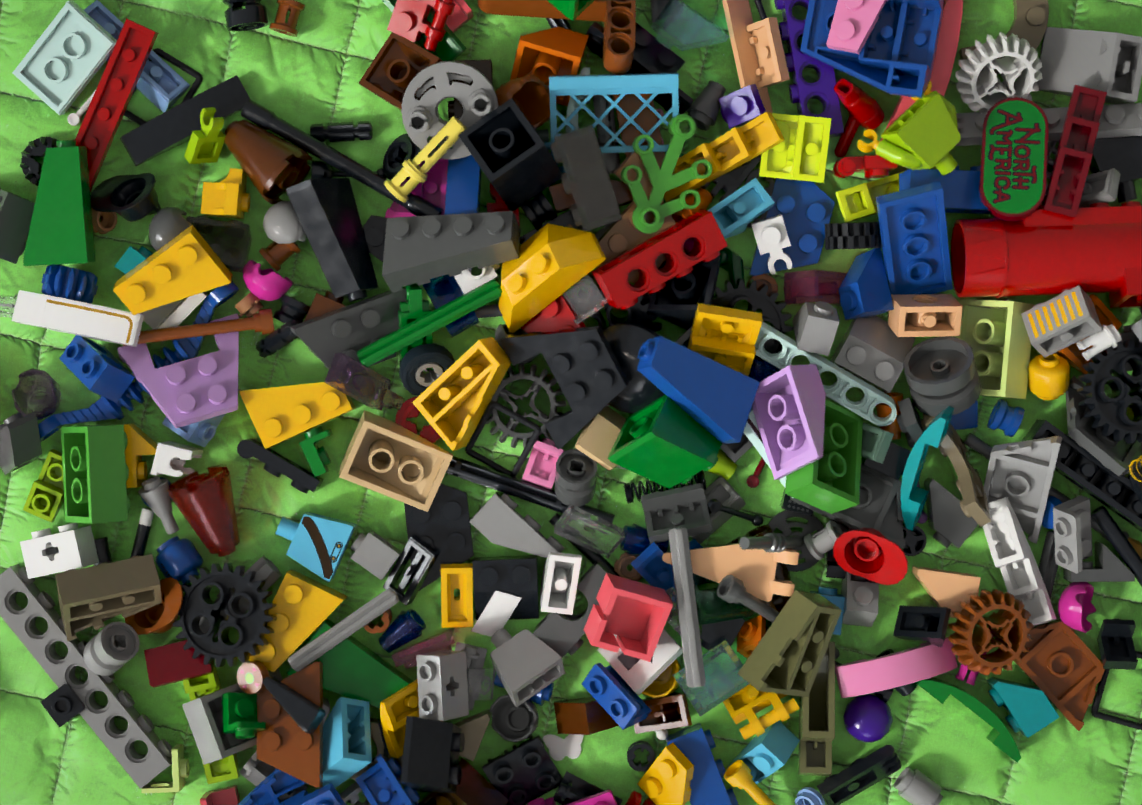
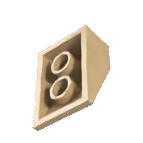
[339,410,453,512]

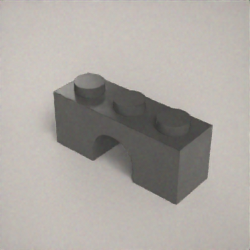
[533,559,617,658]

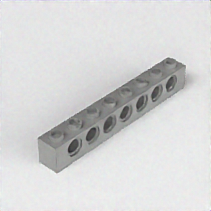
[0,564,172,789]

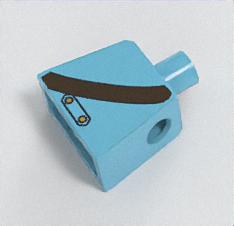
[275,512,356,582]

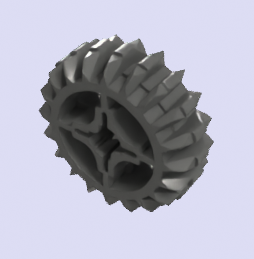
[486,364,566,448]

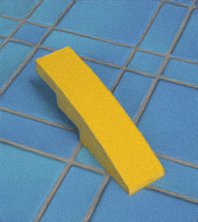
[664,112,785,202]

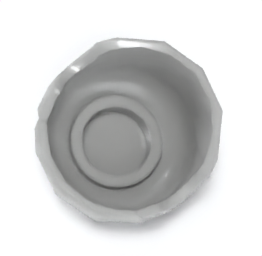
[263,201,307,244]

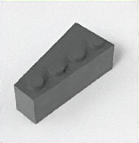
[382,211,521,293]

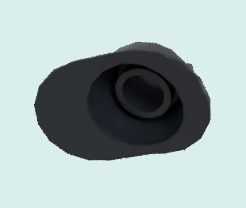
[90,173,161,222]

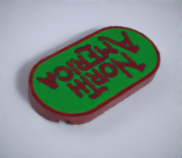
[979,97,1049,221]

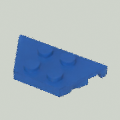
[749,178,835,276]

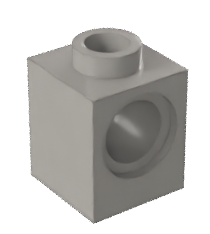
[351,530,402,580]

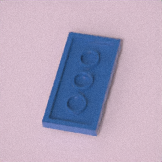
[876,181,953,295]

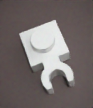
[751,214,792,275]

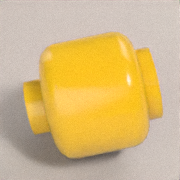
[1027,353,1070,400]

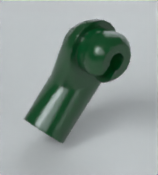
[719,247,745,287]

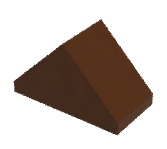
[634,692,692,734]
[554,696,619,735]

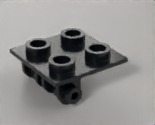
[482,735,563,805]

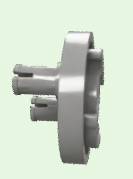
[402,61,499,159]

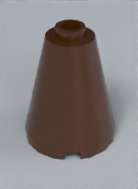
[224,120,312,205]

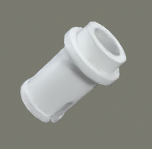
[1077,324,1121,361]

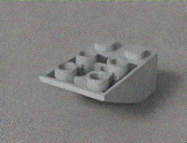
[1036,27,1142,104]

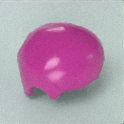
[243,260,294,301]
[1058,582,1096,633]

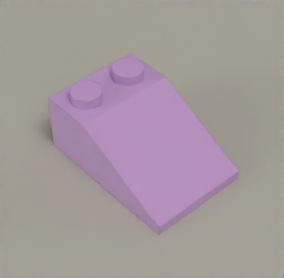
[752,364,826,480]

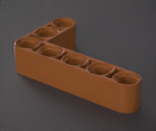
[477,0,636,75]

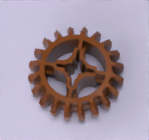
[947,589,1034,676]

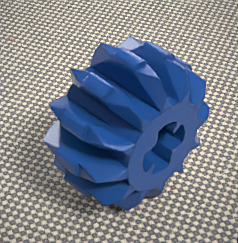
[41,265,98,303]

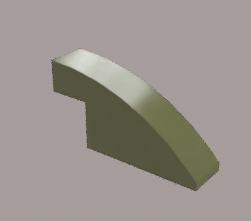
[798,642,835,776]

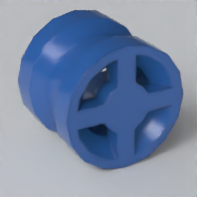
[987,399,1025,437]

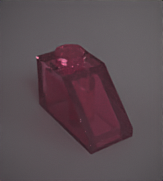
[784,270,847,306]

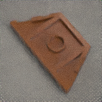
[1014,619,1105,731]
[257,662,323,788]

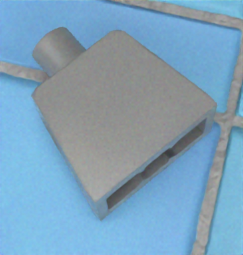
[490,629,565,708]

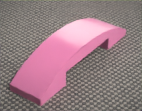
[835,637,958,698]

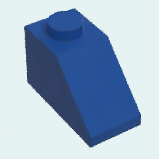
[838,248,894,320]

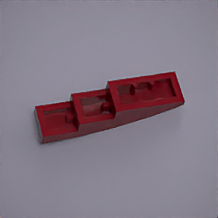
[1043,85,1107,217]

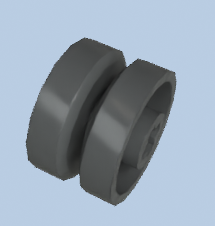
[903,336,982,417]

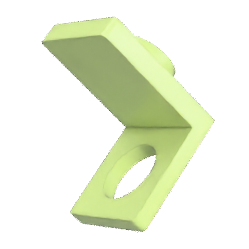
[141,744,190,793]

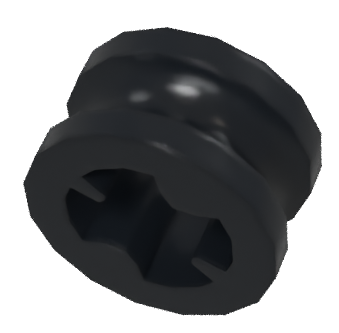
[627,741,655,772]

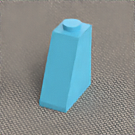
[308,697,372,788]

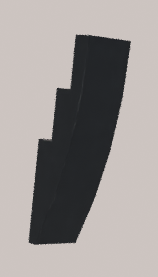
[120,75,250,166]

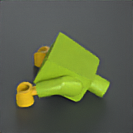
[857,81,961,176]

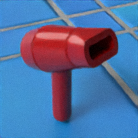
[834,78,884,158]

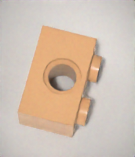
[887,294,963,337]

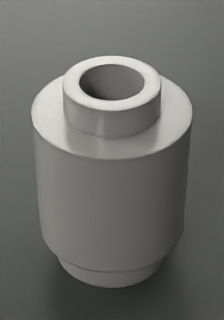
[894,767,943,805]

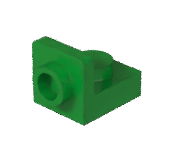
[299,426,333,477]
[222,692,266,739]

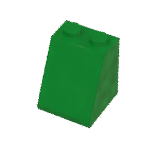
[608,394,722,489]

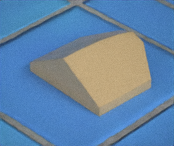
[575,405,626,471]

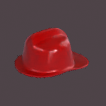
[833,527,908,585]

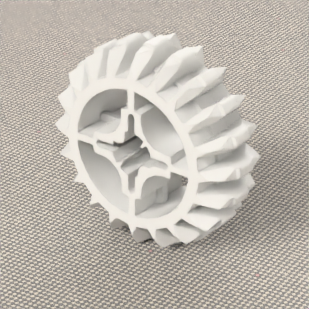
[955,32,1043,114]

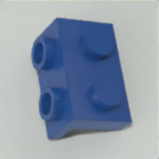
[582,663,652,730]
[355,754,421,805]

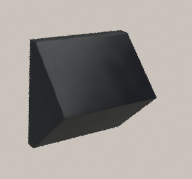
[647,256,721,330]

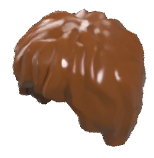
[495,75,550,130]

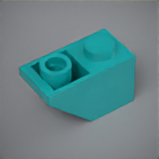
[987,677,1059,738]

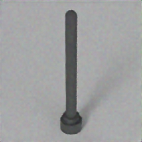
[717,574,840,659]

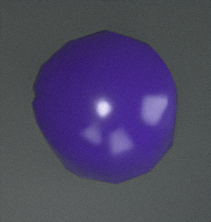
[843,694,893,743]

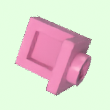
[522,438,565,490]

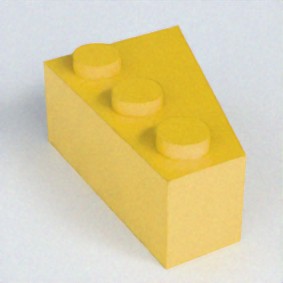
[113,225,233,315]
[412,337,511,451]
[239,380,356,449]
[248,569,348,673]

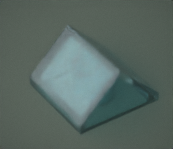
[673,640,750,717]

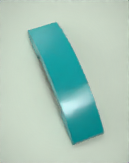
[901,406,955,531]

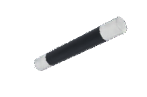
[130,508,154,558]

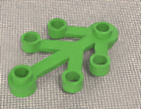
[621,114,712,234]

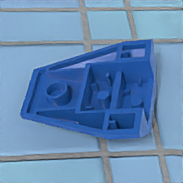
[800,0,944,98]

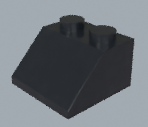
[473,555,539,621]
[401,716,465,793]

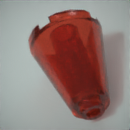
[168,465,240,557]

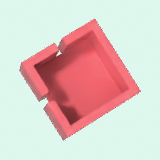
[584,573,673,662]

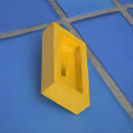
[441,563,473,628]

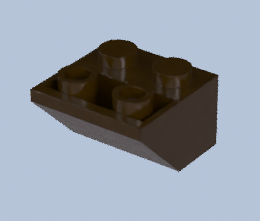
[418,758,509,805]

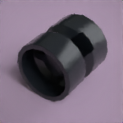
[223,0,269,31]

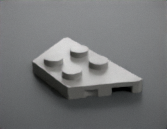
[984,436,1063,544]

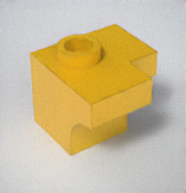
[201,168,251,219]

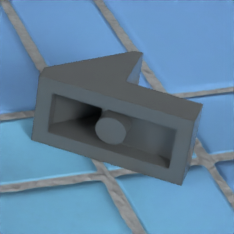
[1064,541,1135,582]

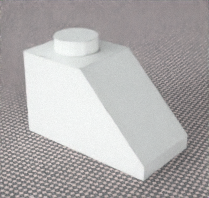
[540,552,582,615]

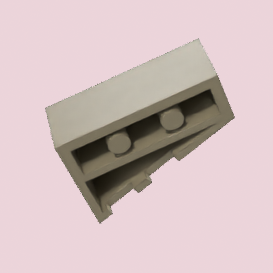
[55,554,162,642]

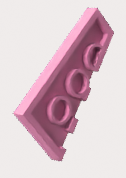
[826,0,888,54]

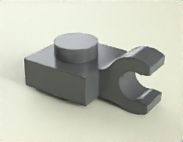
[896,397,924,448]

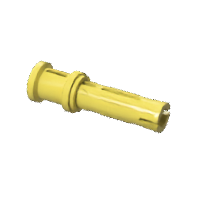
[384,116,467,203]

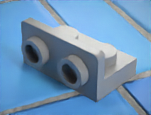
[1053,495,1093,574]

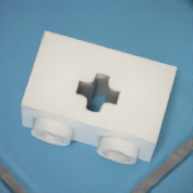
[20,523,99,579]

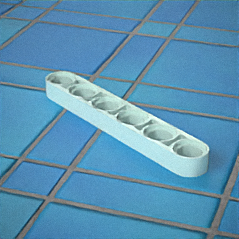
[755,322,897,426]

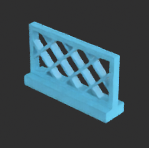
[549,73,679,154]

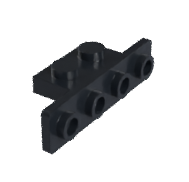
[585,22,693,115]

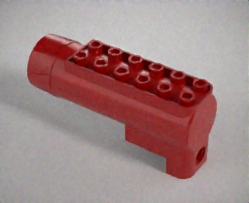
[951,201,1142,309]

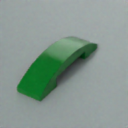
[915,677,1021,763]

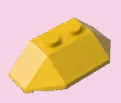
[498,223,606,333]

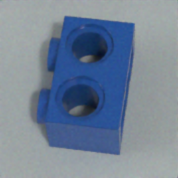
[59,335,135,403]

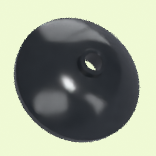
[602,322,665,414]

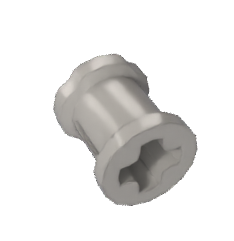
[804,520,843,560]

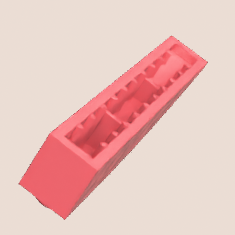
[874,0,963,169]

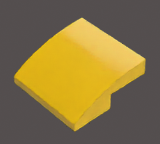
[688,303,763,376]
[380,679,443,758]

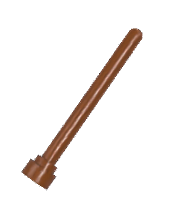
[121,308,275,346]

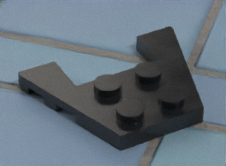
[500,326,629,449]

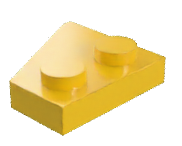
[637,742,694,805]

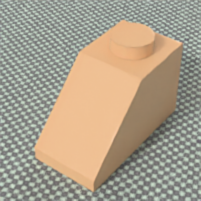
[912,566,981,618]

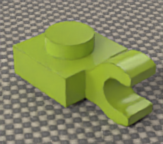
[184,107,226,164]

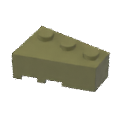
[737,590,842,697]

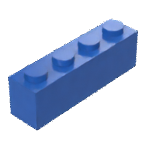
[899,165,992,214]
[666,723,739,805]

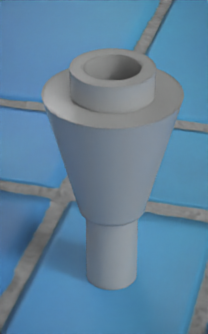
[138,476,179,535]

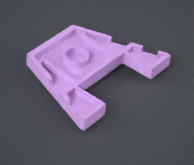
[117,313,239,428]

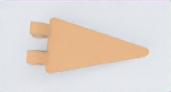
[662,543,799,602]

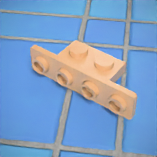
[722,0,790,122]

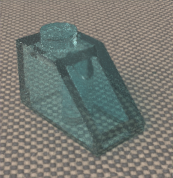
[651,0,730,51]

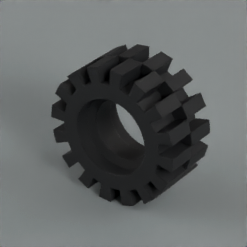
[825,222,882,249]

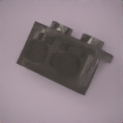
[186,216,252,273]

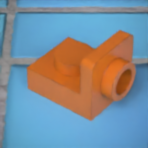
[737,615,766,659]

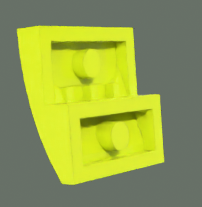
[759,113,831,183]

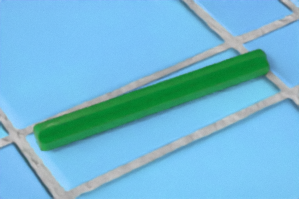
[357,279,502,367]

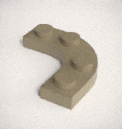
[959,0,1049,75]
[921,413,991,527]

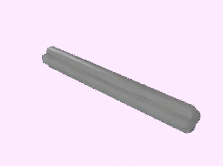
[668,527,706,688]

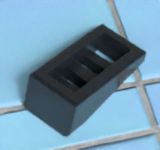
[262,676,326,734]

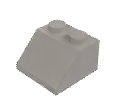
[830,316,916,393]

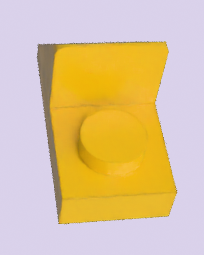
[121,423,158,488]

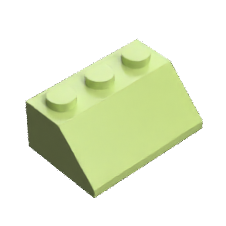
[956,299,1034,399]

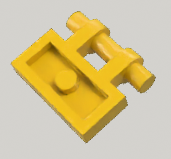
[720,681,800,740]

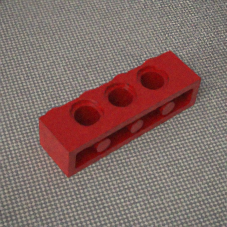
[592,209,728,310]

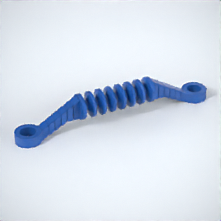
[38,281,239,442]

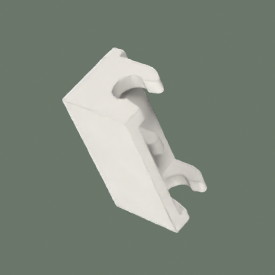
[150,441,204,477]

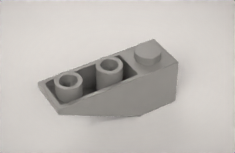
[469,492,565,558]
[841,528,879,627]

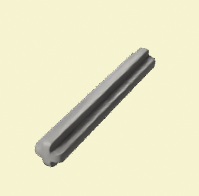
[288,588,399,672]

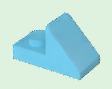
[707,178,775,239]

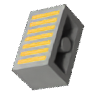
[1021,285,1103,358]

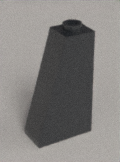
[286,178,379,302]

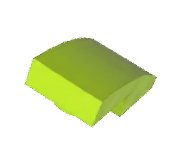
[23,449,64,523]

